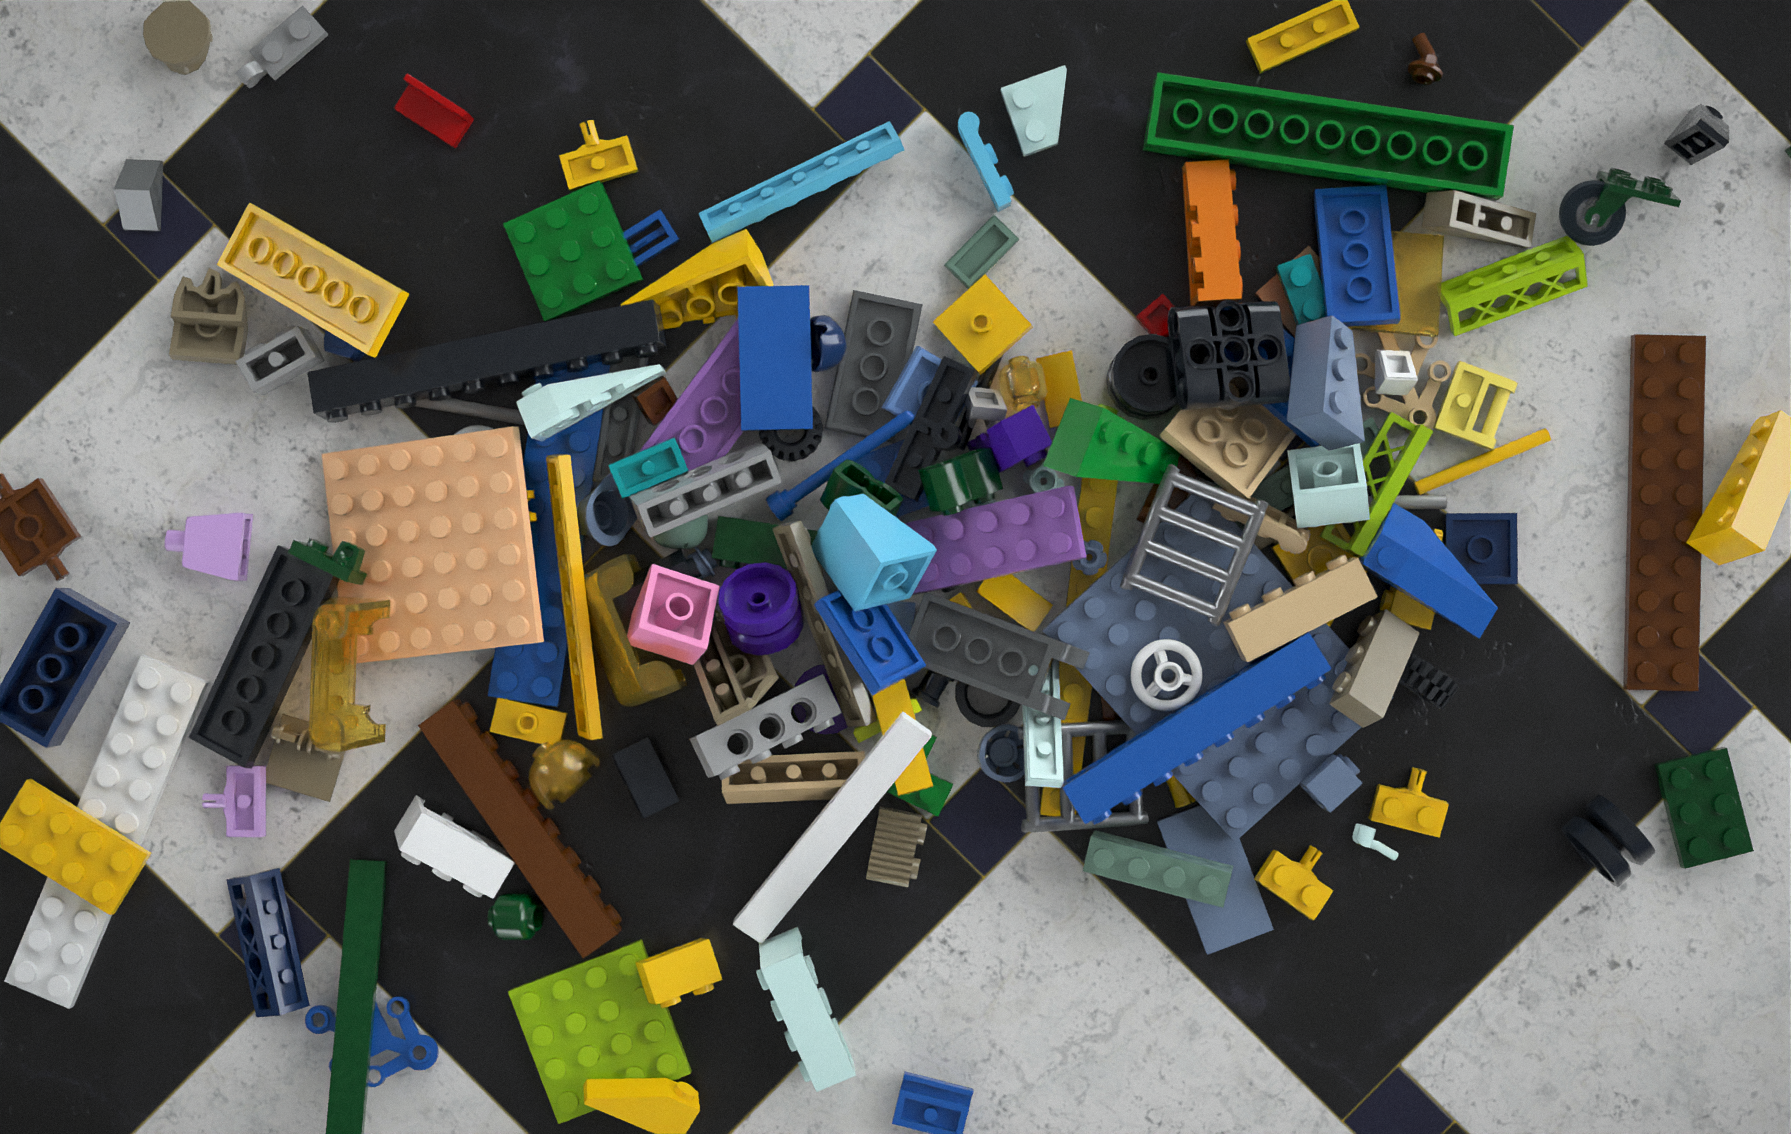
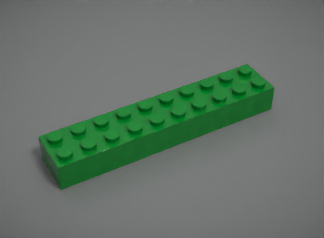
[1143,72,1514,202]

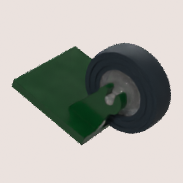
[1559,168,1681,246]

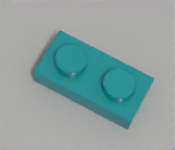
[1275,254,1325,325]
[608,437,689,499]

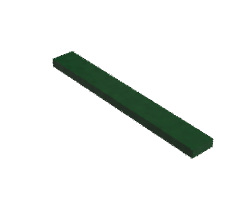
[325,859,388,1134]

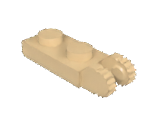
[1213,488,1311,555]

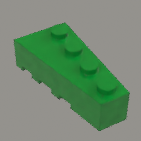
[1043,398,1180,484]

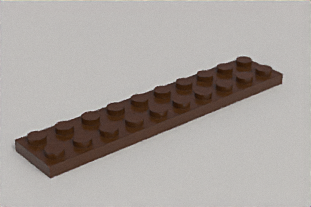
[1623,334,1706,691]

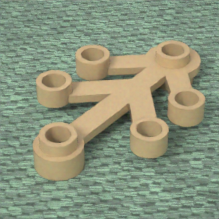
[1355,324,1451,434]

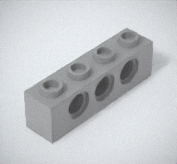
[629,441,782,538]
[690,674,842,780]

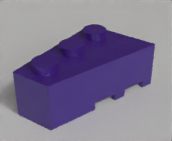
[967,405,1052,474]

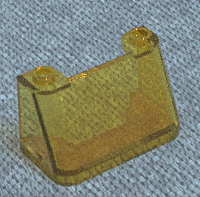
[584,554,688,707]
[309,596,390,752]

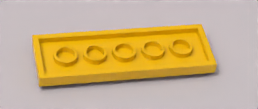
[216,203,409,358]

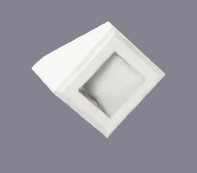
[1375,350,1418,395]

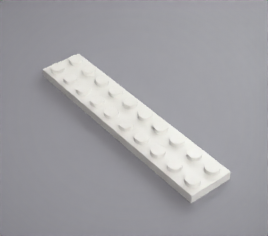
[4,655,209,1009]

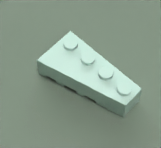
[756,927,856,1092]

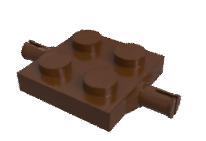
[0,473,81,581]

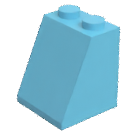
[811,494,937,611]

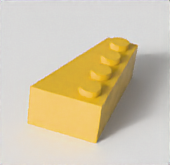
[1686,410,1791,565]

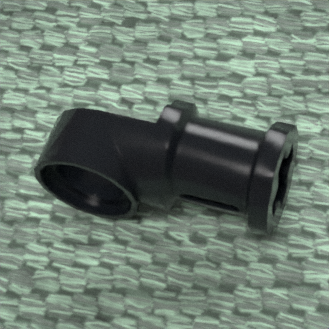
[911,669,955,708]

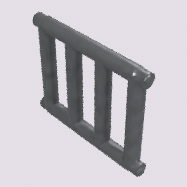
[1120,464,1269,626]
[1018,720,1149,832]

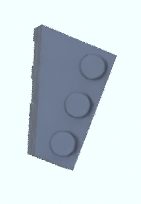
[1287,315,1365,451]

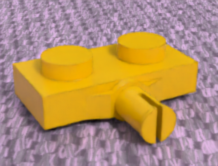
[559,120,639,191]
[1368,767,1449,838]
[1254,845,1333,920]

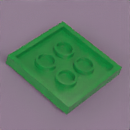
[503,181,643,322]

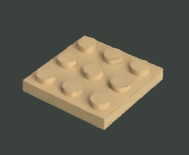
[1159,383,1296,500]

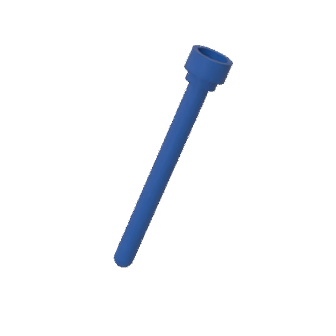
[766,410,915,521]

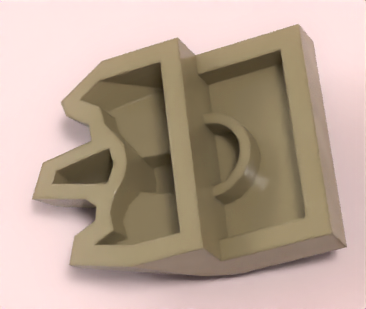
[169,268,248,365]

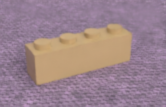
[1223,555,1378,662]
[722,751,866,804]

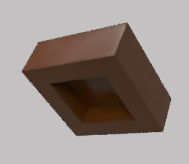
[631,376,678,426]

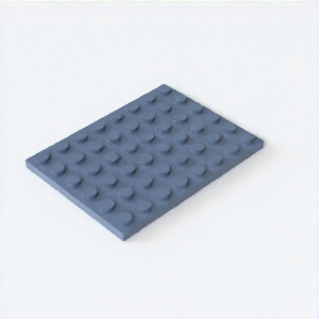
[1042,494,1393,842]

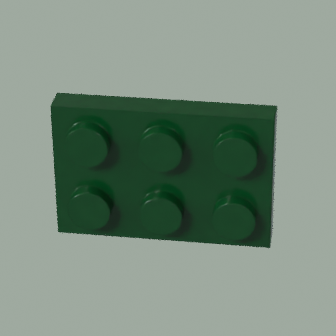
[1654,747,1754,869]

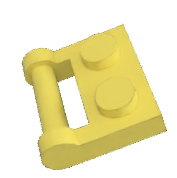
[1433,361,1518,450]

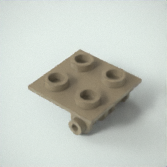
[266,714,351,802]

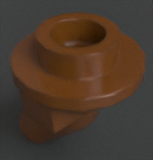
[1407,33,1443,85]

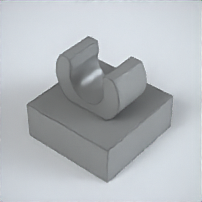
[964,387,1007,429]

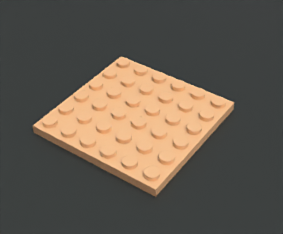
[321,426,544,665]

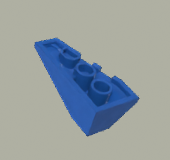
[1359,503,1498,638]

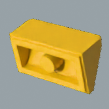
[1036,350,1082,428]
[975,574,1053,632]

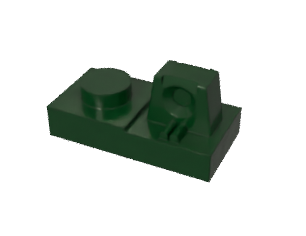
[288,538,367,585]

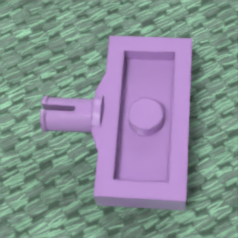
[202,765,266,837]

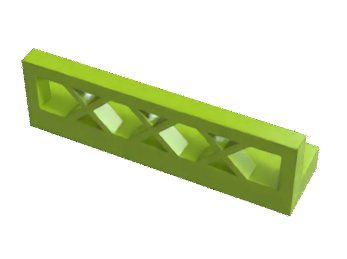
[1436,235,1588,336]
[1320,412,1433,557]

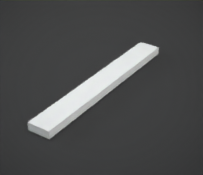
[733,711,932,944]

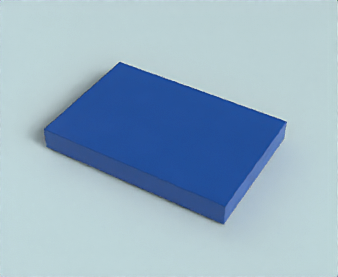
[814,590,926,696]

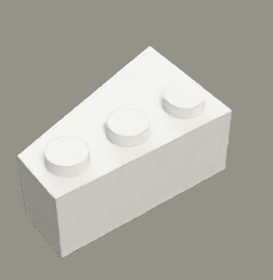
[394,795,515,899]

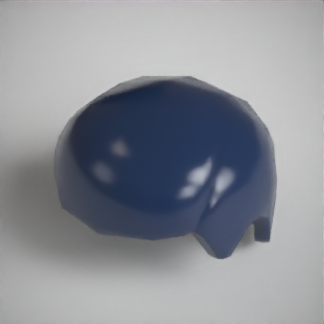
[810,315,847,372]

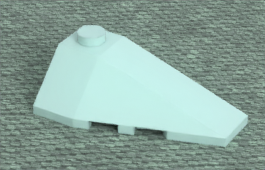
[516,364,666,442]

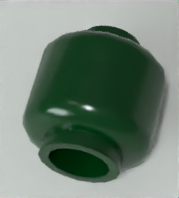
[487,894,544,940]

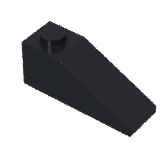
[1664,104,1729,165]

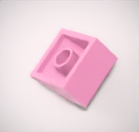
[625,564,720,665]

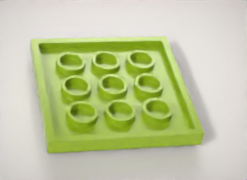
[508,939,692,1124]

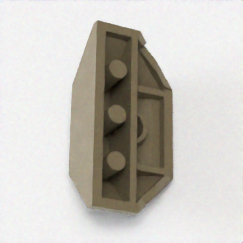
[693,612,778,726]

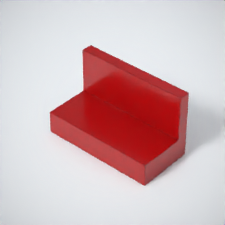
[394,73,474,149]

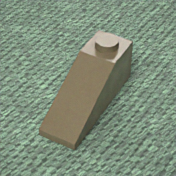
[1421,190,1537,248]

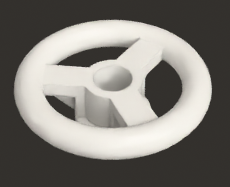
[1130,639,1202,711]

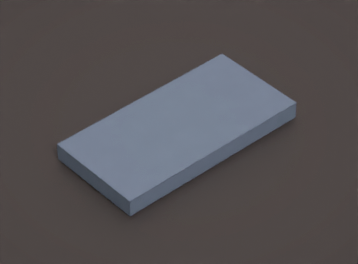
[1156,804,1274,955]

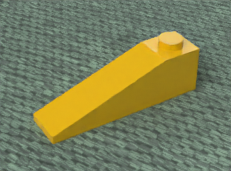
[621,229,774,329]

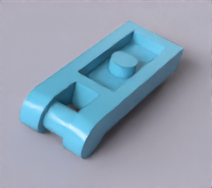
[958,112,1014,212]

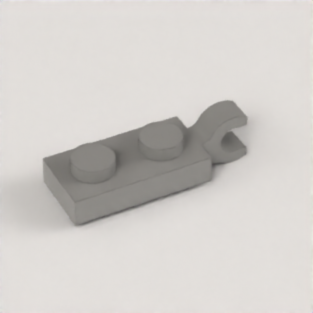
[235,5,328,89]

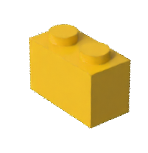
[635,938,723,1008]

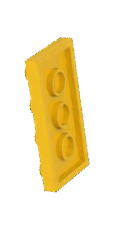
[0,779,152,915]

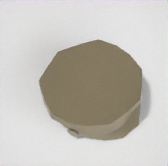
[143,1,213,75]

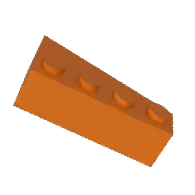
[1182,159,1243,306]

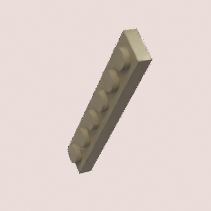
[772,520,877,727]

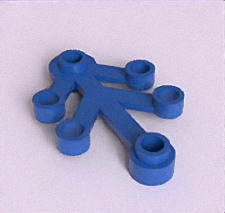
[305,996,439,1087]

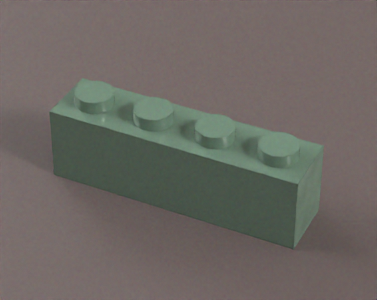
[1083,830,1233,908]

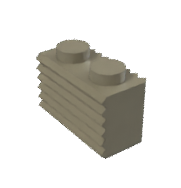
[866,806,927,887]

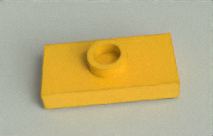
[490,698,568,748]

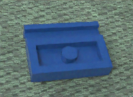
[892,1071,974,1134]

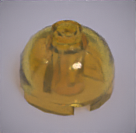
[529,739,600,809]

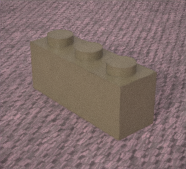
[1329,609,1419,728]

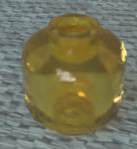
[998,356,1047,411]

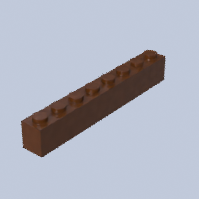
[418,699,622,958]

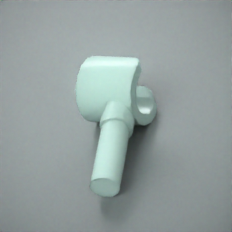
[1352,823,1398,860]

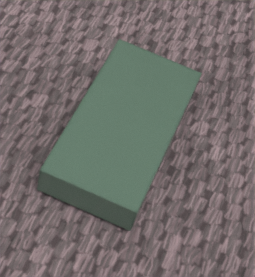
[944,215,1019,289]

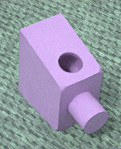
[165,513,253,581]

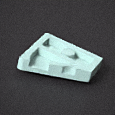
[1000,65,1067,157]

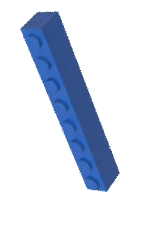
[1062,632,1332,825]

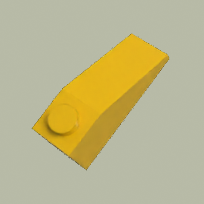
[583,1078,700,1134]

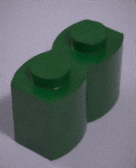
[918,447,1003,516]
[820,459,903,516]

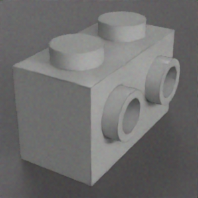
[236,326,325,395]

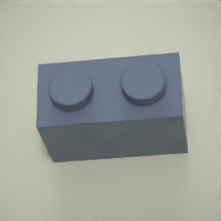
[1299,753,1363,813]

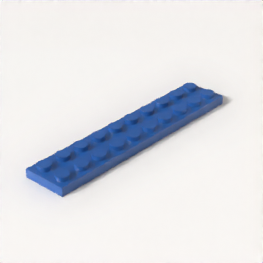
[488,362,610,707]

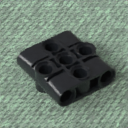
[1168,300,1291,410]

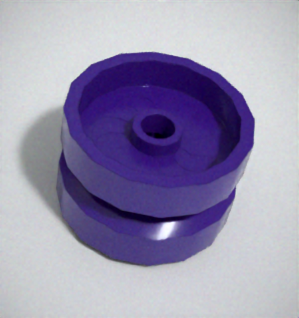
[719,562,804,655]

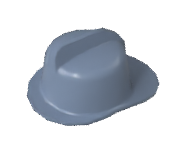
[577,472,638,547]

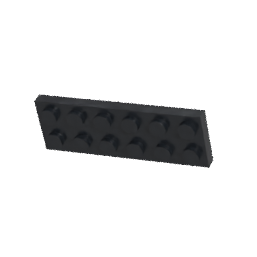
[188,545,339,769]

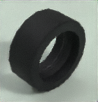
[955,681,1020,727]

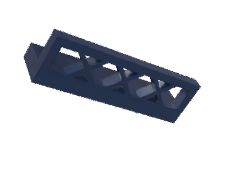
[226,868,310,1017]

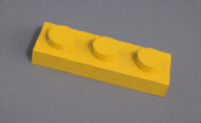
[1246,0,1359,74]

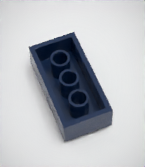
[0,588,130,748]

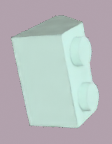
[1287,443,1370,528]

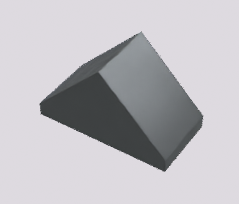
[114,159,164,232]

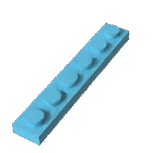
[699,121,904,243]

